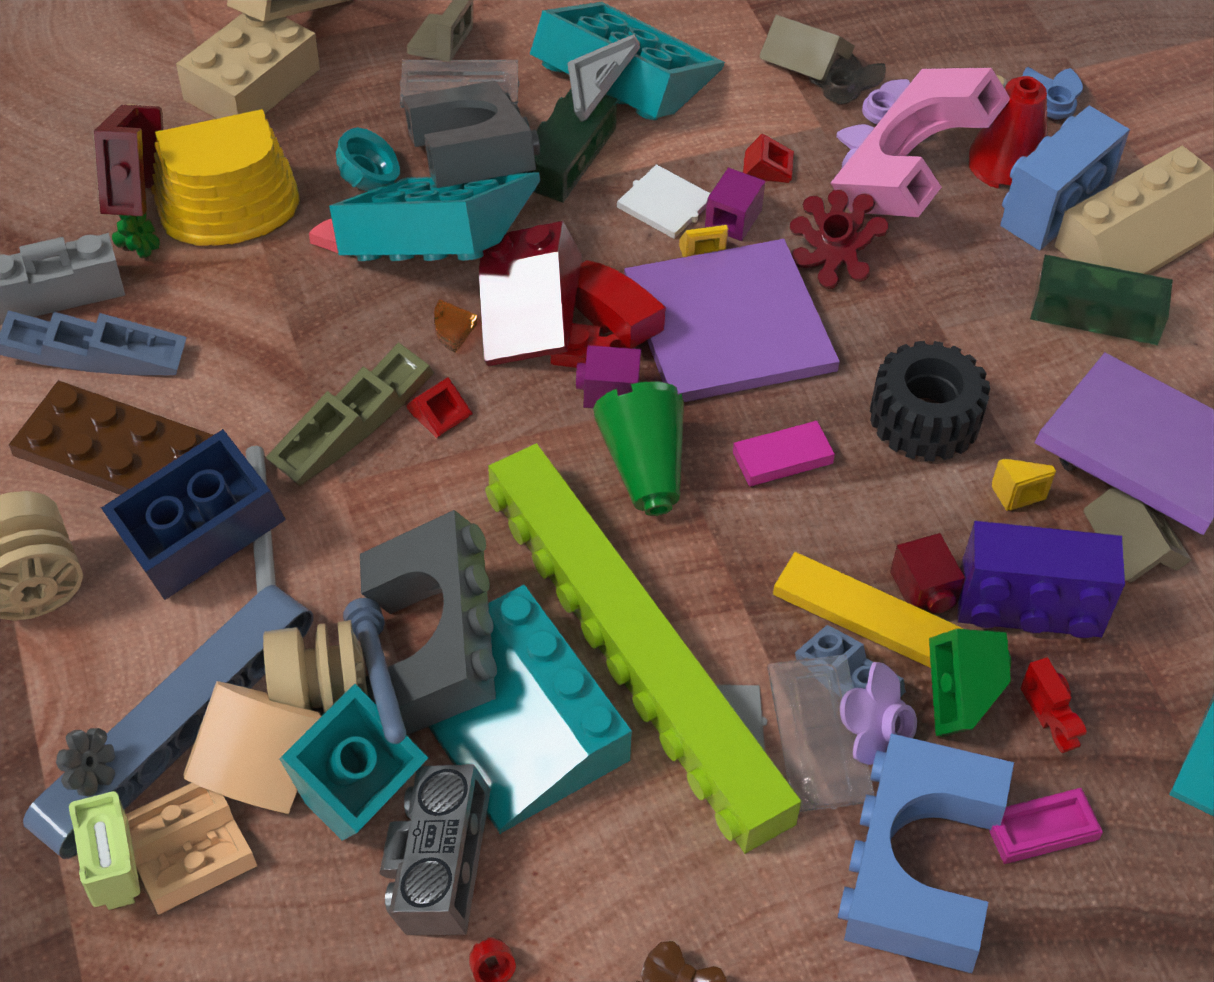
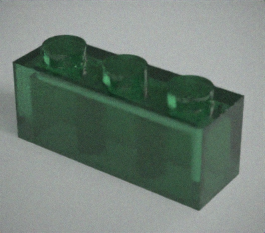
[522,89,617,203]
[1030,254,1173,345]

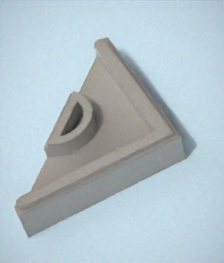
[568,34,640,122]

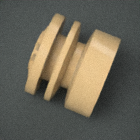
[0,491,83,621]
[263,620,368,713]

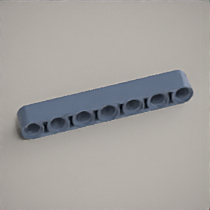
[23,585,313,859]

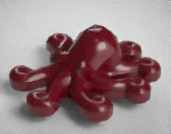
[790,190,889,289]

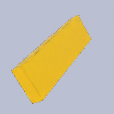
[773,552,964,668]

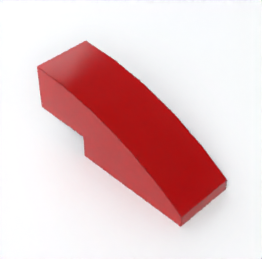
[575,260,666,349]

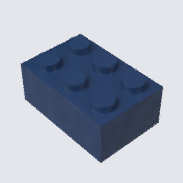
[101,429,286,600]

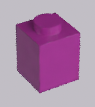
[705,167,766,241]
[576,345,641,408]

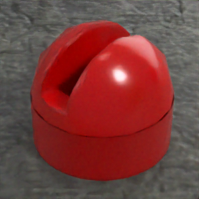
[469,937,516,982]

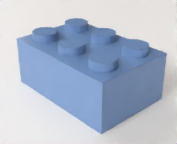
[1000,105,1130,251]

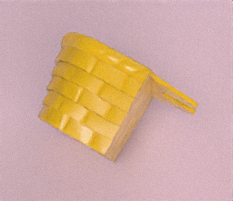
[151,109,300,246]

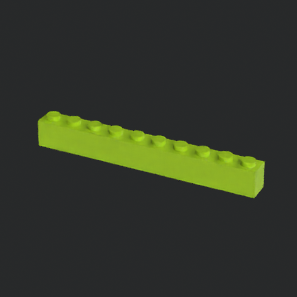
[485,443,801,854]

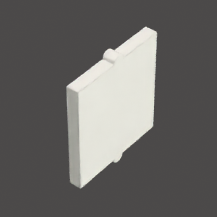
[617,164,710,239]

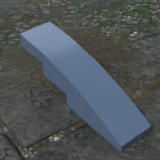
[0,310,187,375]

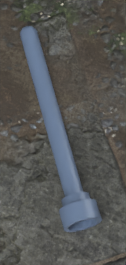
[343,598,406,744]

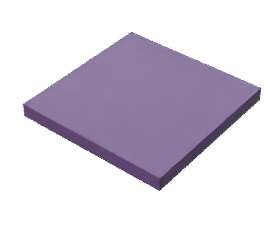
[624,239,840,402]
[1034,352,1214,535]

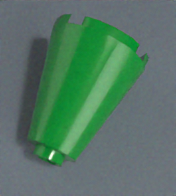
[593,381,684,516]

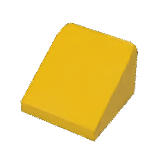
[679,225,728,257]
[992,459,1056,511]

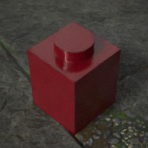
[890,533,965,614]

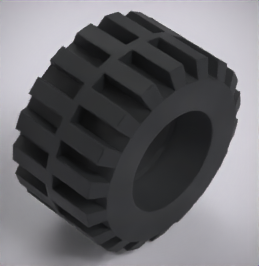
[870,341,990,461]

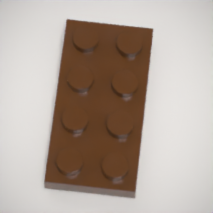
[9,380,213,495]

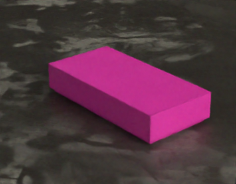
[733,421,835,487]
[989,788,1103,864]

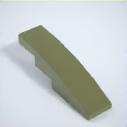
[266,342,434,486]

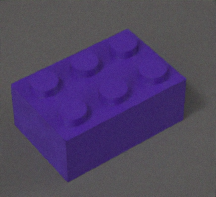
[958,521,1125,638]

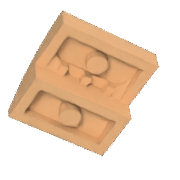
[183,681,321,814]
[126,783,257,915]

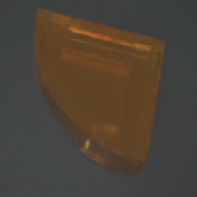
[434,299,477,353]

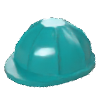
[336,127,400,192]

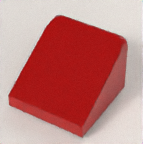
[743,134,794,183]
[406,377,473,438]

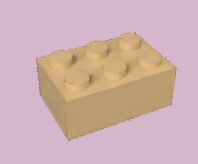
[176,13,320,119]

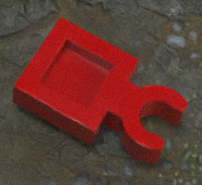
[550,323,628,368]
[1020,657,1087,753]

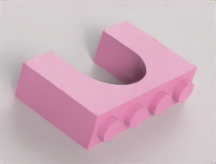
[830,68,1010,217]

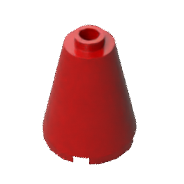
[969,76,1048,189]

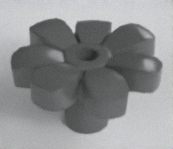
[56,728,115,796]

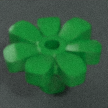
[112,212,160,258]

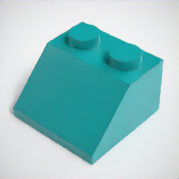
[279,684,428,841]

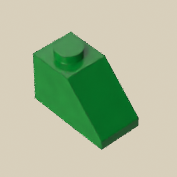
[929,629,1011,737]

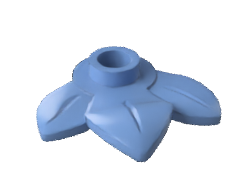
[1022,67,1083,120]

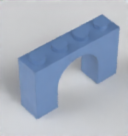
[838,733,1014,974]

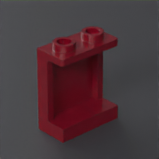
[94,105,164,216]

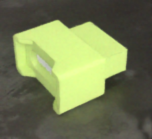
[69,791,140,910]

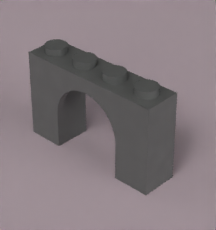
[403,81,540,188]
[360,510,497,736]

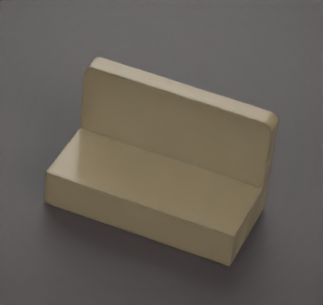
[407,0,474,62]
[760,15,855,81]
[1084,487,1192,583]

